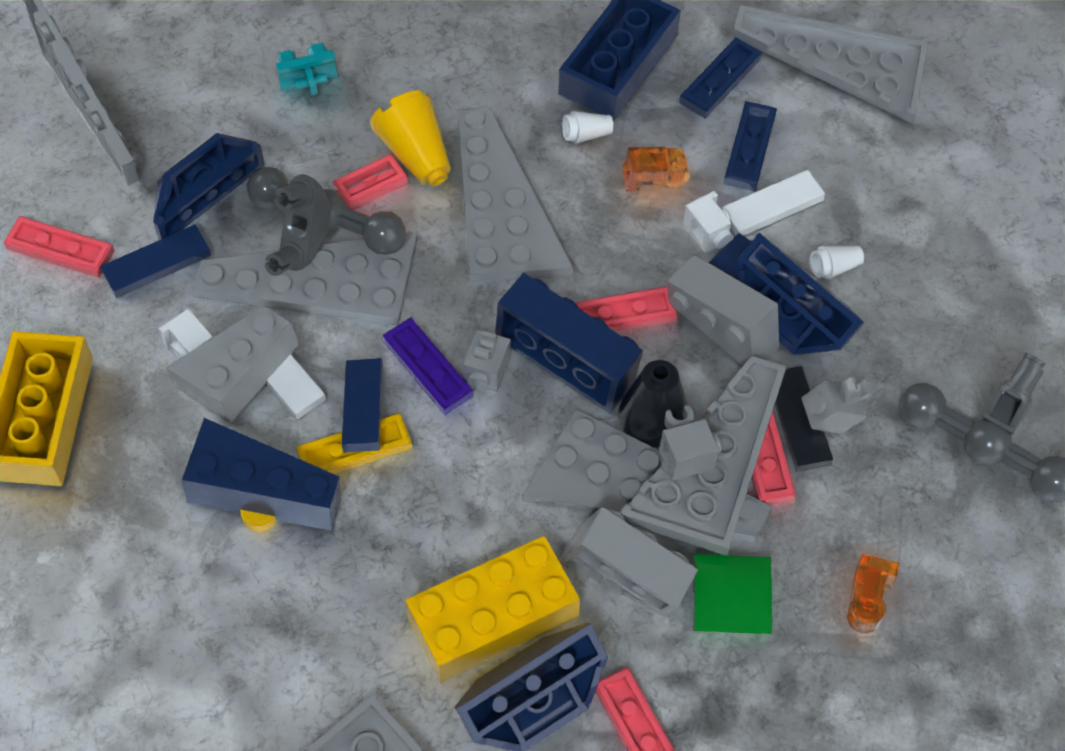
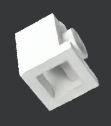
[683,191,734,254]
[159,309,213,360]

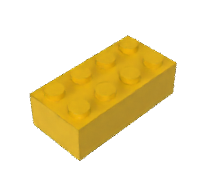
[0,331,93,486]
[405,535,580,683]

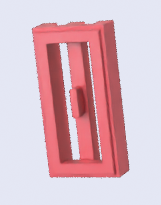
[332,154,408,210]

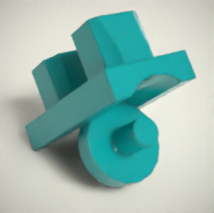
[276,42,338,96]

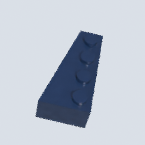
[182,418,341,531]

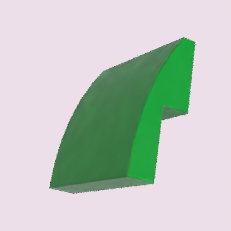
[693,554,772,634]

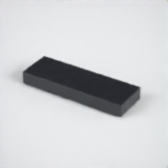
[775,366,833,472]

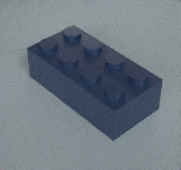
[558,0,681,121]
[495,272,643,414]

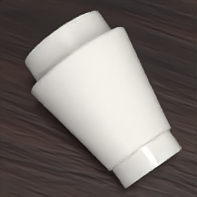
[562,111,613,144]
[810,245,864,280]

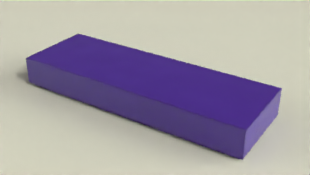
[382,317,474,416]

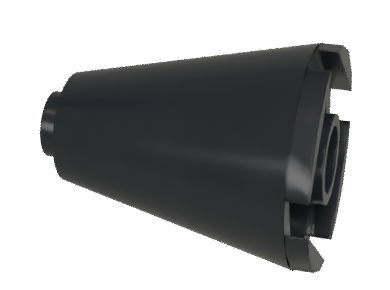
[618,360,688,447]

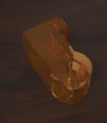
[622,147,690,192]
[847,554,900,634]

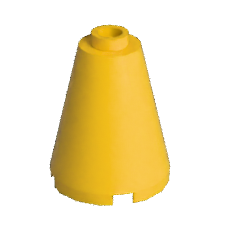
[370,90,451,187]

